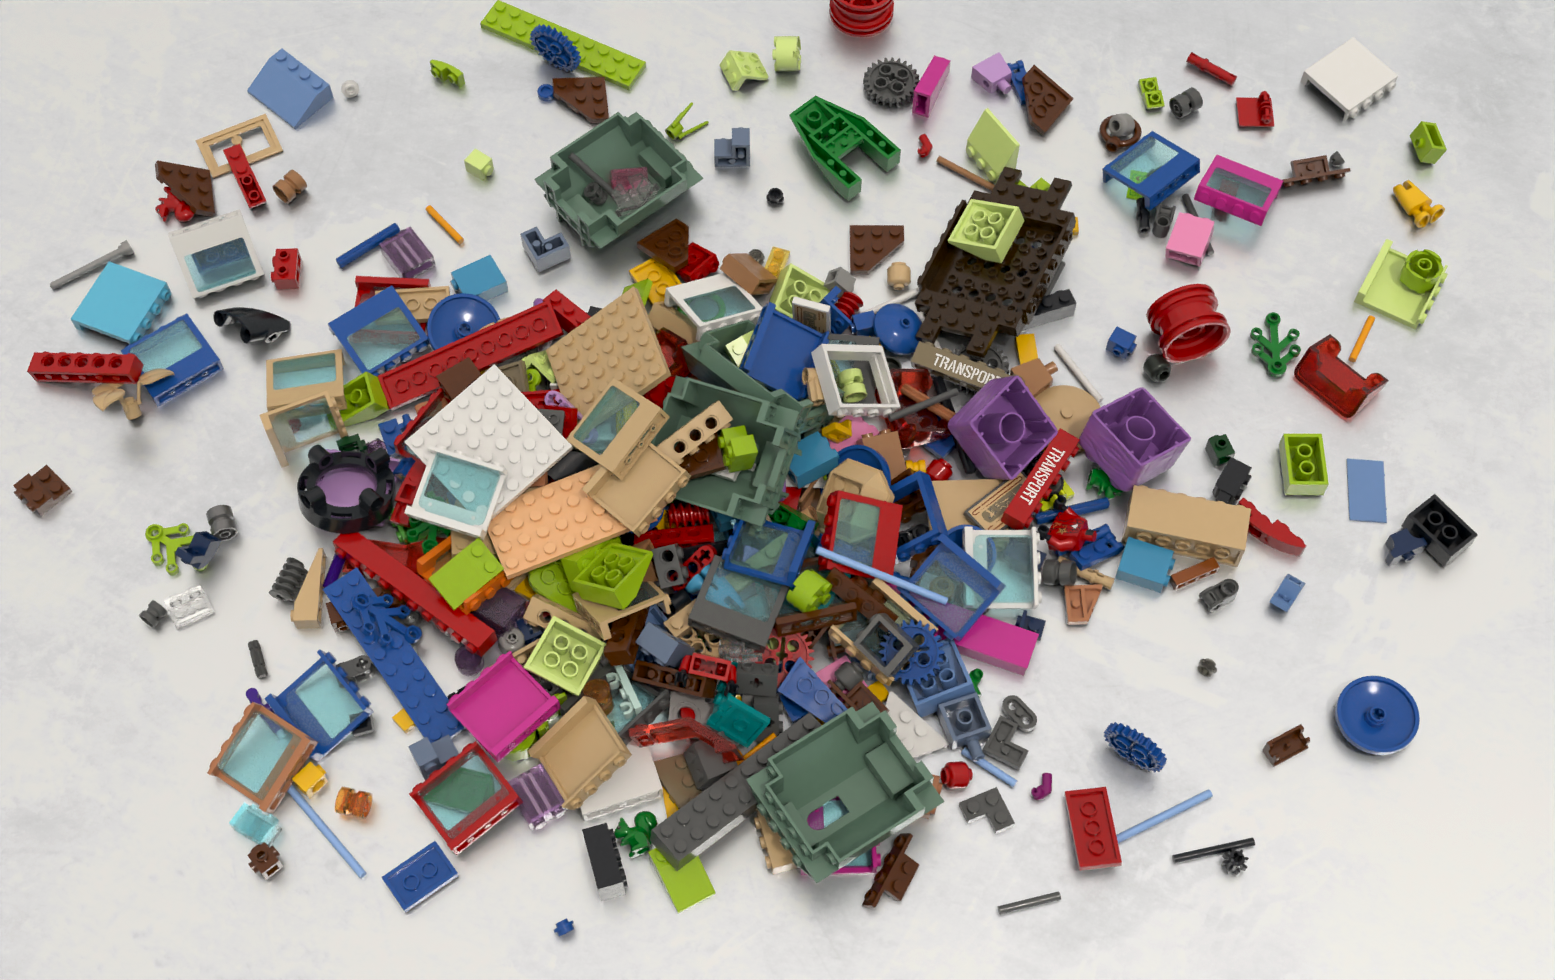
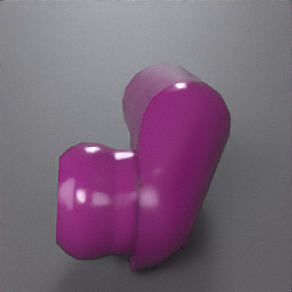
[1031,773,1052,800]

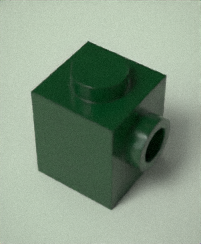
[1205,434,1235,468]

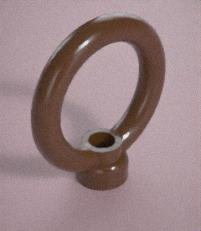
[1099,115,1142,153]

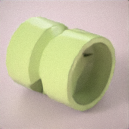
[837,368,867,403]

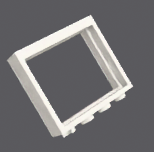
[811,344,901,418]

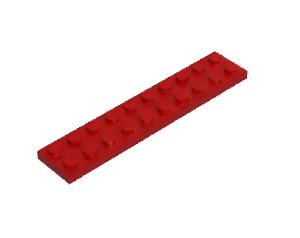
[378,300,564,411]

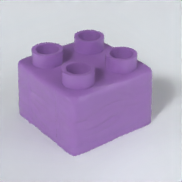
[948,376,1058,480]
[1079,387,1191,492]

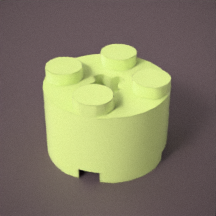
[772,36,801,72]

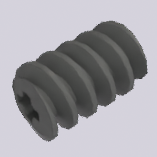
[269,557,308,601]

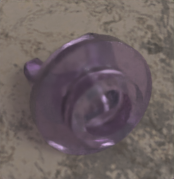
[366,438,386,454]

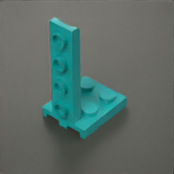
[706,649,771,748]

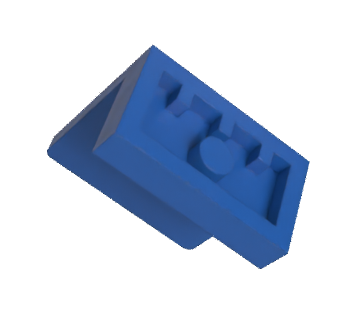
[820,286,852,334]

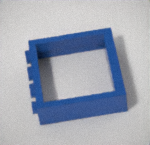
[866,470,949,565]

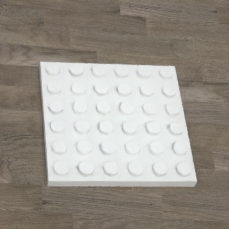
[405,364,573,520]

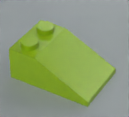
[326,371,389,429]
[428,538,504,610]
[648,848,716,914]

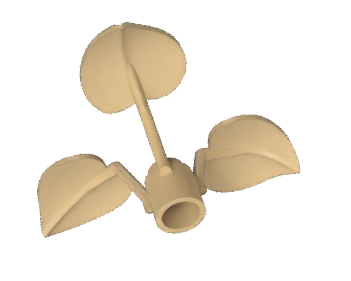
[92,368,175,420]

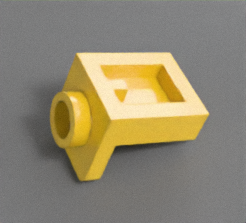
[822,419,852,443]

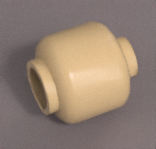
[887,262,911,290]

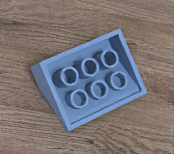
[247,49,334,129]

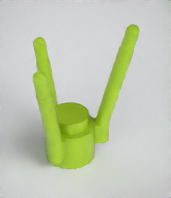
[665,102,709,140]

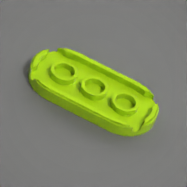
[528,560,578,613]

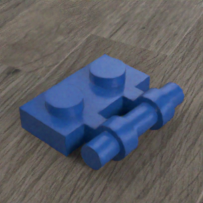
[378,414,412,458]

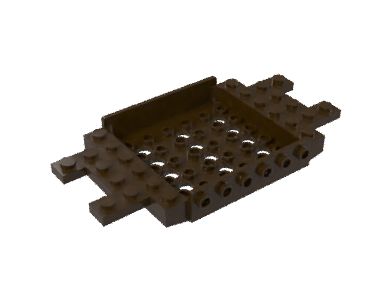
[915,167,1076,358]

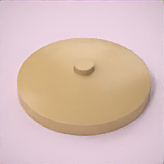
[1035,385,1101,454]

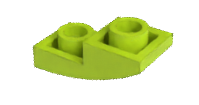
[430,60,465,88]
[1138,77,1165,109]

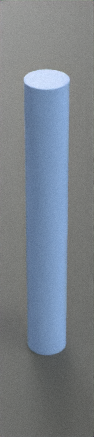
[961,747,1017,787]

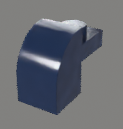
[175,531,222,569]

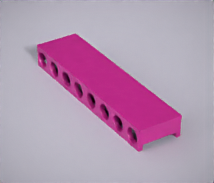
[887,583,1039,676]

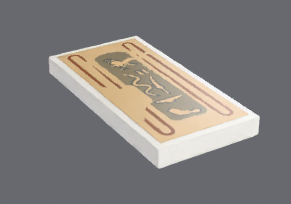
[792,297,831,344]

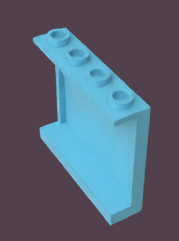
[71,261,171,345]

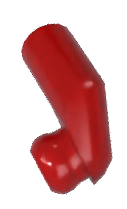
[917,134,933,157]

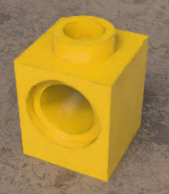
[292,761,328,799]

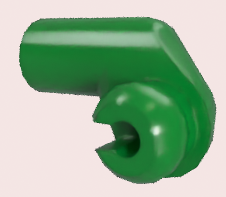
[969,668,983,697]

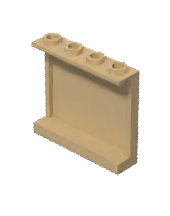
[582,442,691,537]
[927,479,1009,552]
[528,696,632,810]

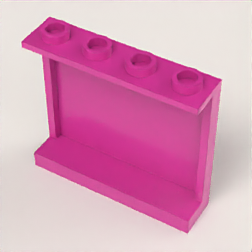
[446,651,561,762]

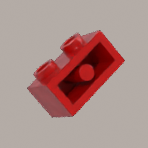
[271,248,302,290]

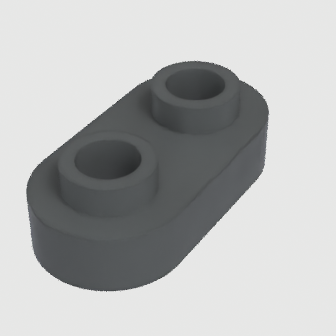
[1002,695,1037,732]

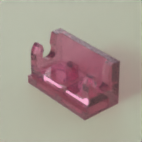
[609,167,648,191]

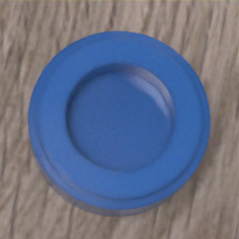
[537,84,554,102]

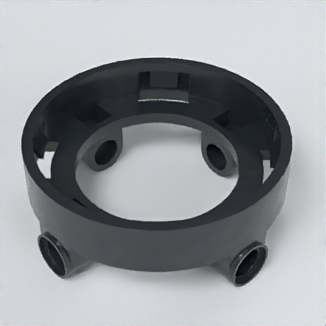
[297,445,396,534]

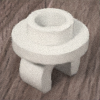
[341,80,359,98]

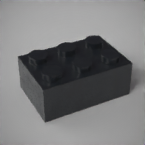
[1401,494,1478,567]
[582,823,628,901]

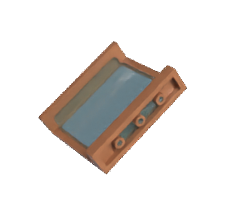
[207,702,318,814]

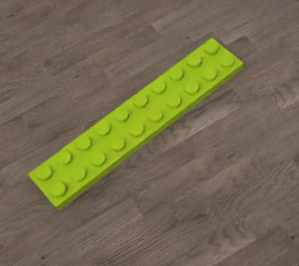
[480,0,646,90]

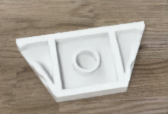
[885,691,950,759]

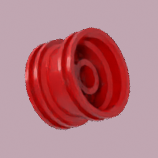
[829,0,894,37]
[1146,284,1231,363]

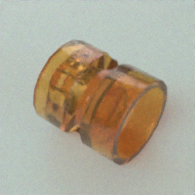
[583,679,614,716]
[335,786,373,819]

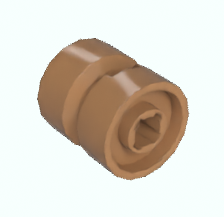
[272,170,307,204]

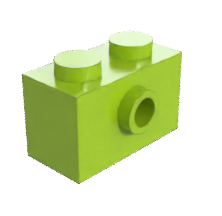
[1409,121,1447,164]

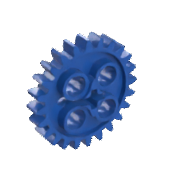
[530,24,581,72]
[879,619,945,686]
[1104,722,1167,773]

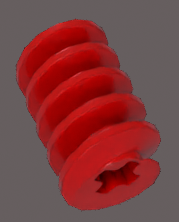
[834,292,863,320]
[668,502,709,528]

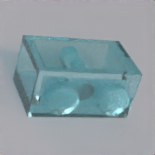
[229,803,282,847]

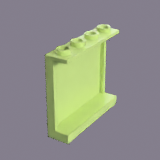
[1354,239,1448,330]

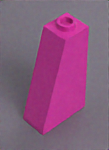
[912,55,951,118]

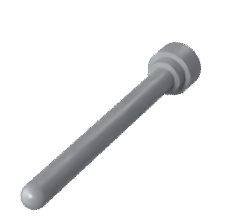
[50,240,134,289]

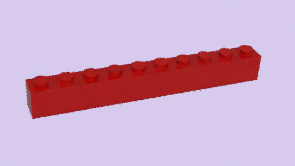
[333,532,498,657]

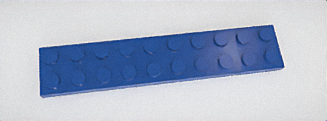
[323,567,465,743]

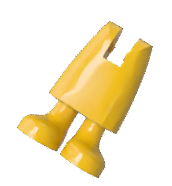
[1393,180,1445,228]

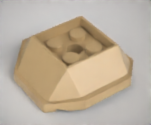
[816,458,895,545]

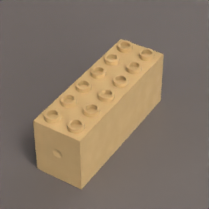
[1121,485,1251,567]

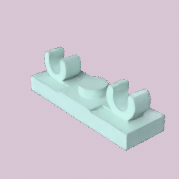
[606,665,643,719]

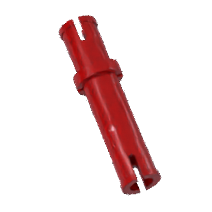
[1186,52,1237,86]

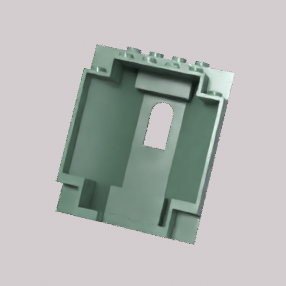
[534,112,704,248]
[681,320,847,437]
[651,376,802,526]
[746,702,945,883]

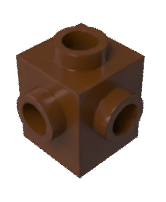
[247,842,283,880]

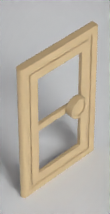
[196,114,283,178]

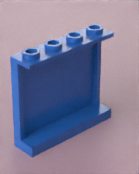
[739,302,829,402]

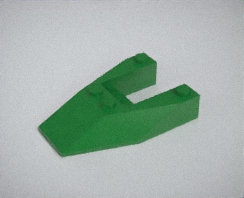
[789,95,901,201]

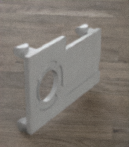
[667,691,739,749]

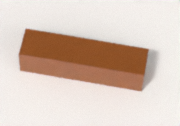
[1169,557,1220,590]

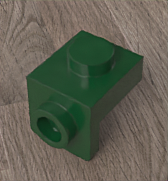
[336,434,368,453]

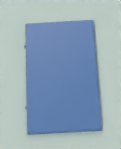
[1347,458,1387,523]

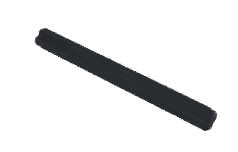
[932,376,976,475]

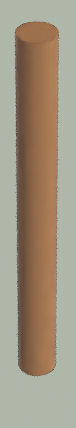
[936,156,995,191]

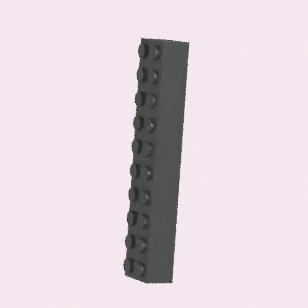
[650,712,822,871]

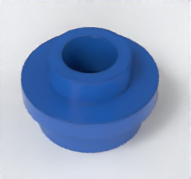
[554,918,574,937]

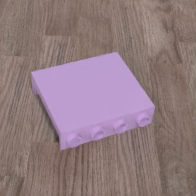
[317,449,399,527]

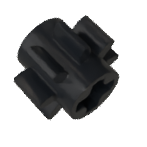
[1221,848,1249,876]

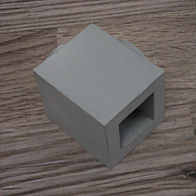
[824,267,856,298]

